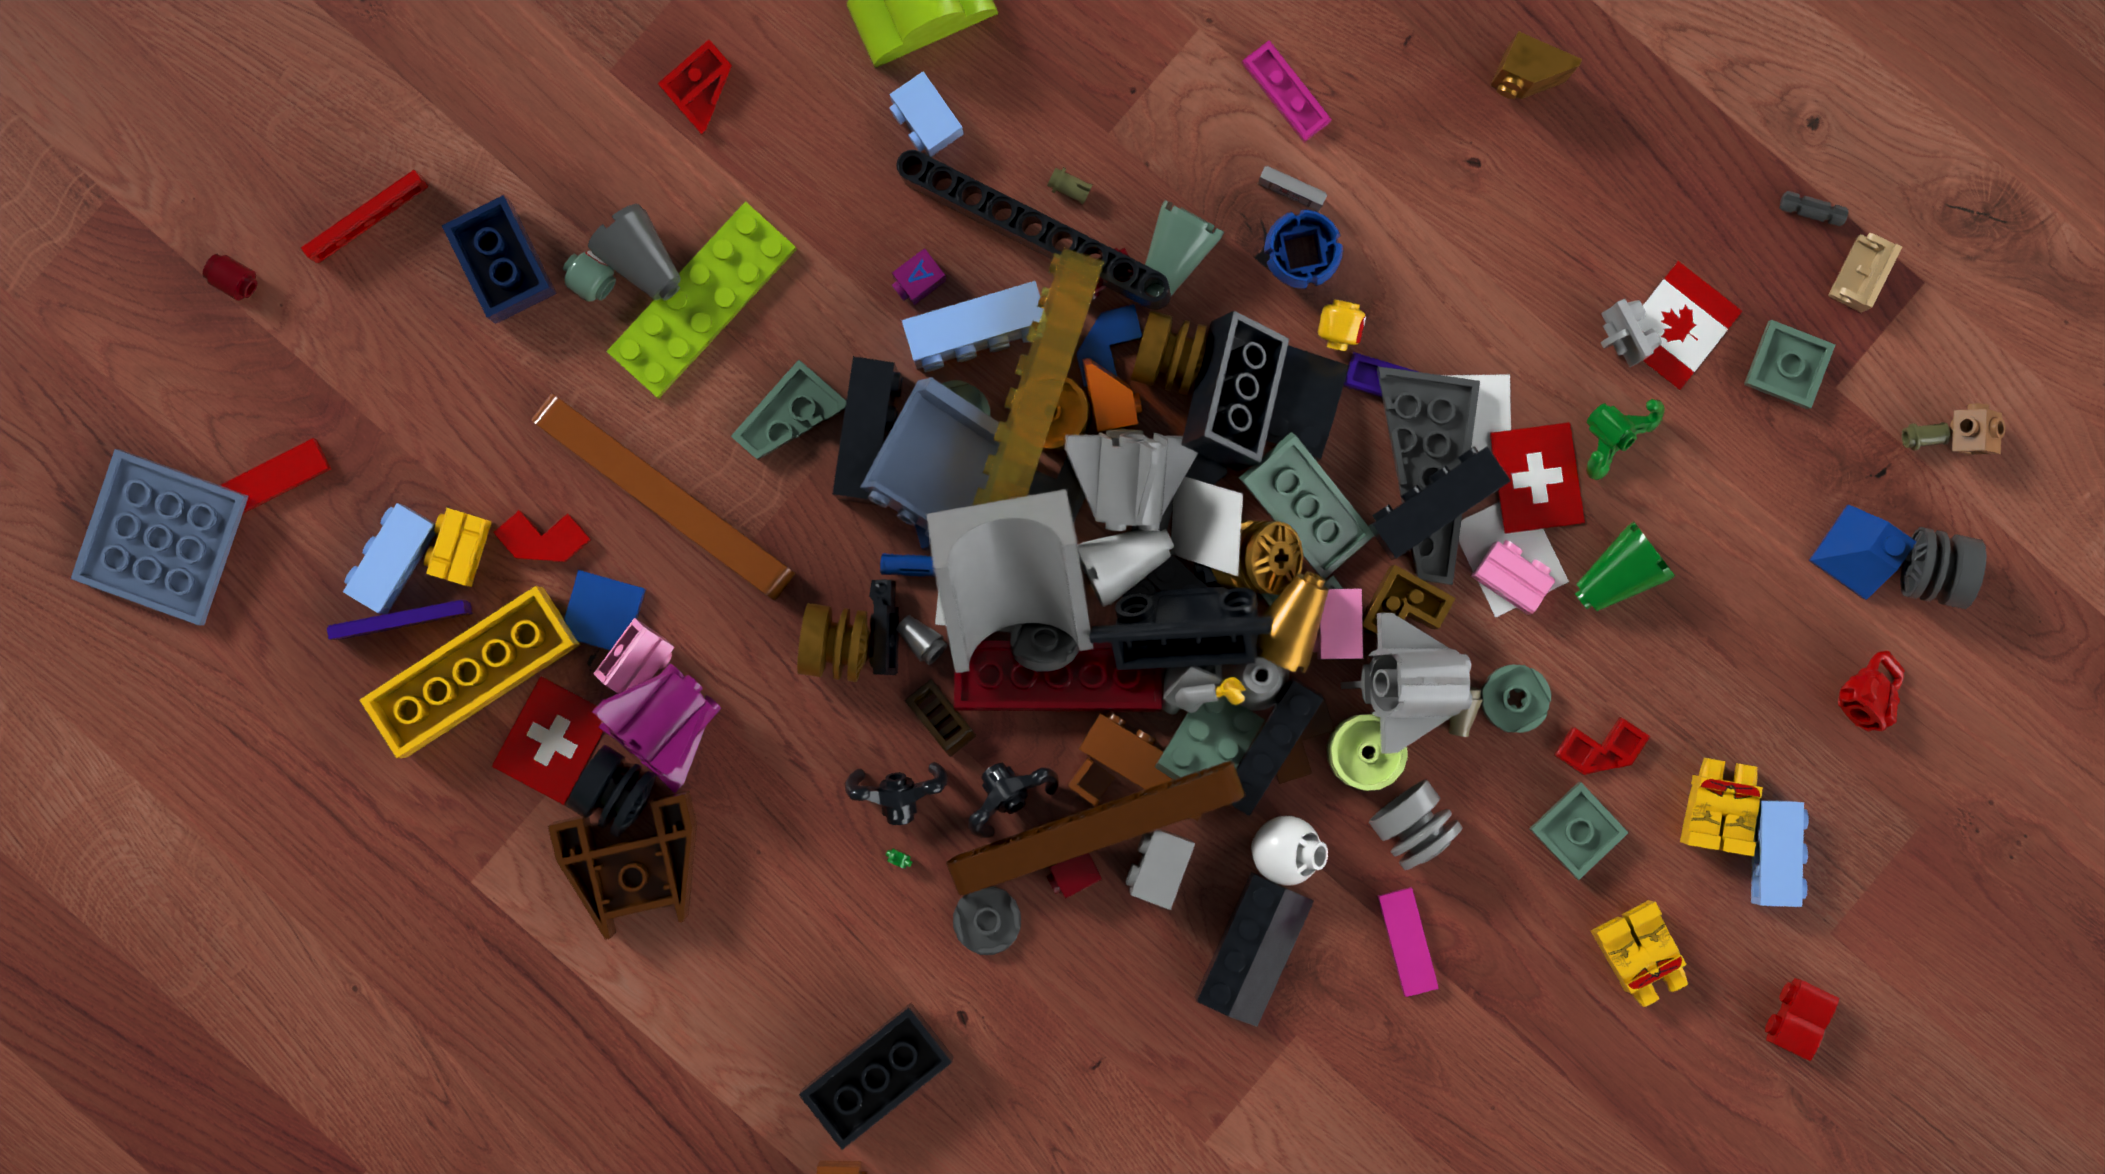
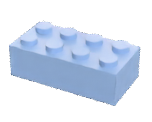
[902,281,1047,372]

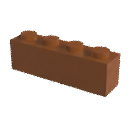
[1078,711,1202,821]

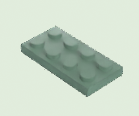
[1239,432,1374,579]

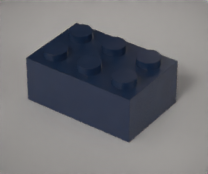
[441,195,557,324]

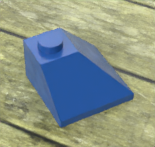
[1808,505,1917,600]

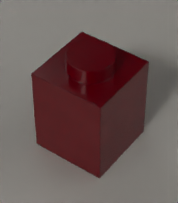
[1046,853,1102,899]

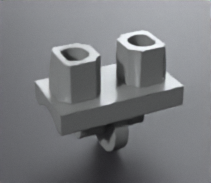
[1600,299,1662,367]

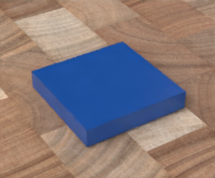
[564,570,646,650]

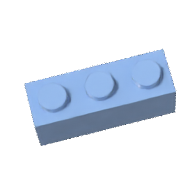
[343,503,436,614]
[1751,800,1809,907]

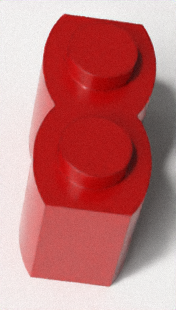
[1765,978,1839,1061]

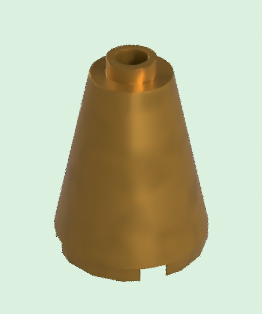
[1256,571,1329,673]

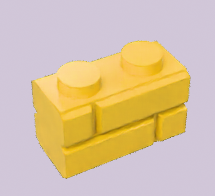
[424,508,492,587]

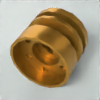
[1131,310,1207,396]
[1212,520,1303,595]
[797,603,869,682]

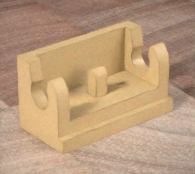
[1828,233,1902,313]

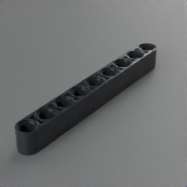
[896,150,1171,310]

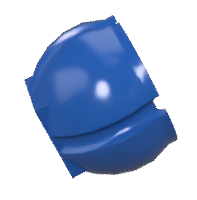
[1264,209,1343,289]

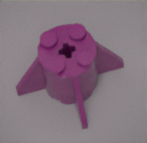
[593,663,722,793]

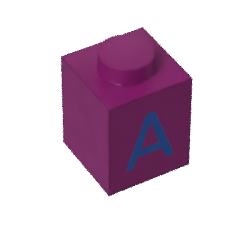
[892,248,947,305]

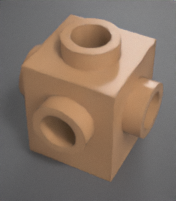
[1950,403,2005,455]

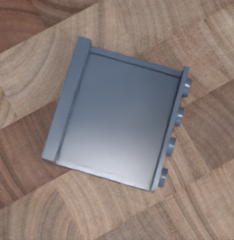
[860,378,1041,538]

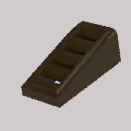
[904,679,976,757]

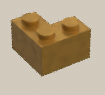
[1362,565,1456,638]

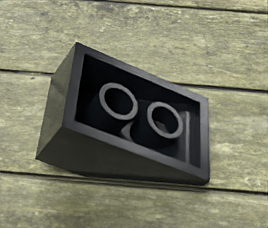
[1265,345,1349,462]

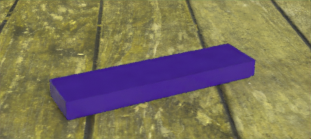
[326,600,473,640]

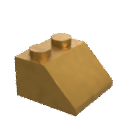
[1490,32,1582,99]

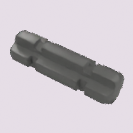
[1779,191,1849,226]

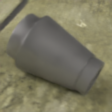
[896,615,947,665]

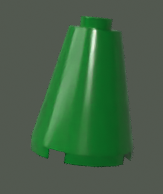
[1575,521,1675,611]

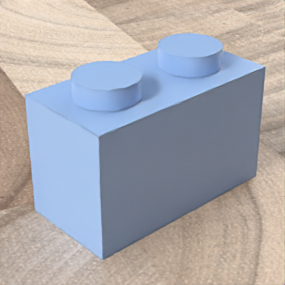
[889,71,963,157]

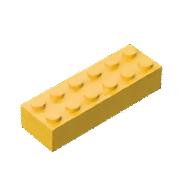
[360,586,580,758]

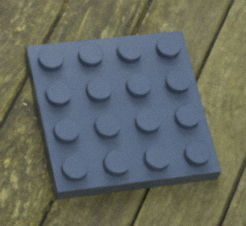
[71,449,249,626]

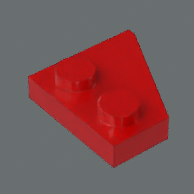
[657,39,732,135]

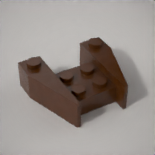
[548,790,697,940]

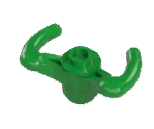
[1586,399,1665,480]

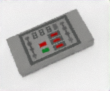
[1257,166,1327,212]

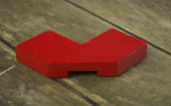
[493,510,592,562]
[1553,717,1651,775]

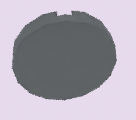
[1010,623,1078,671]
[953,886,1021,955]

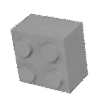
[1125,828,1195,910]

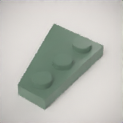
[731,360,846,460]

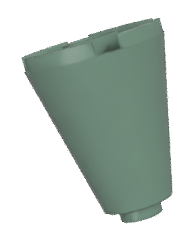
[1145,200,1224,297]

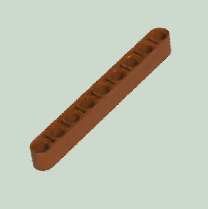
[531,393,796,601]

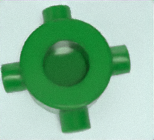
[886,848,912,869]

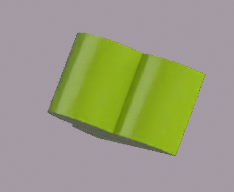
[847,0,998,68]

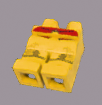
[1680,758,1763,856]
[1590,900,1688,1007]

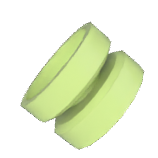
[1326,714,1408,791]

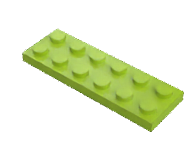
[606,201,797,399]

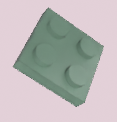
[1744,320,1835,410]
[1529,782,1629,880]

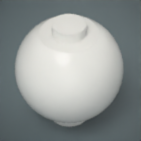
[1251,816,1328,886]

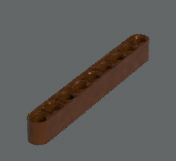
[946,761,1246,895]

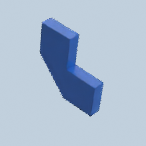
[1076,304,1143,388]

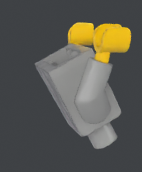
[1162,665,1246,714]

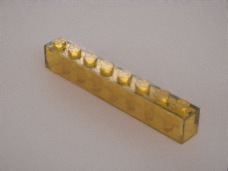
[972,248,1104,506]

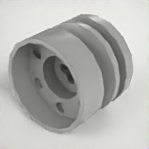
[1368,780,1463,871]

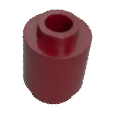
[202,254,258,301]

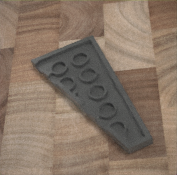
[1377,366,1480,585]

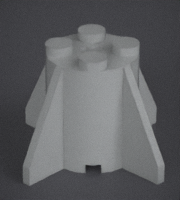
[1065,427,1198,531]
[1341,613,1472,754]

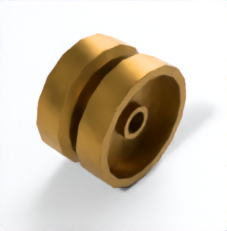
[1012,373,1091,451]

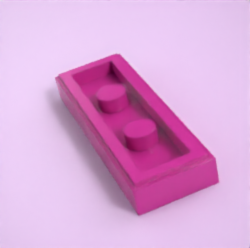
[1242,40,1332,143]
[1378,887,1439,997]

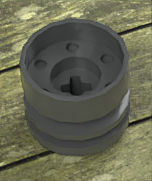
[1900,527,1987,609]

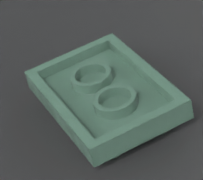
[1155,696,1265,780]

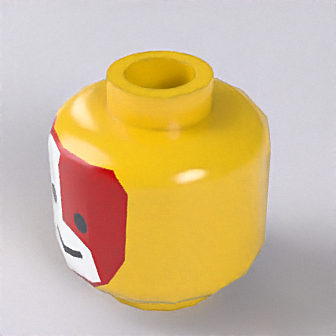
[1318,299,1366,351]

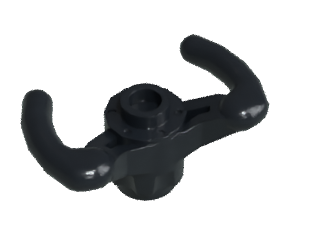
[845,762,948,825]
[968,763,1059,838]

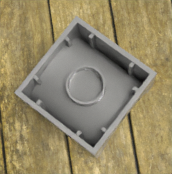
[927,490,1093,673]

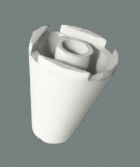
[1077,529,1174,607]

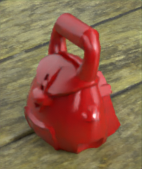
[1838,650,1905,732]

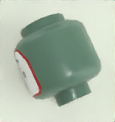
[563,251,616,302]

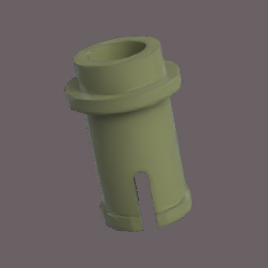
[1047,167,1093,204]
[1902,422,1950,451]

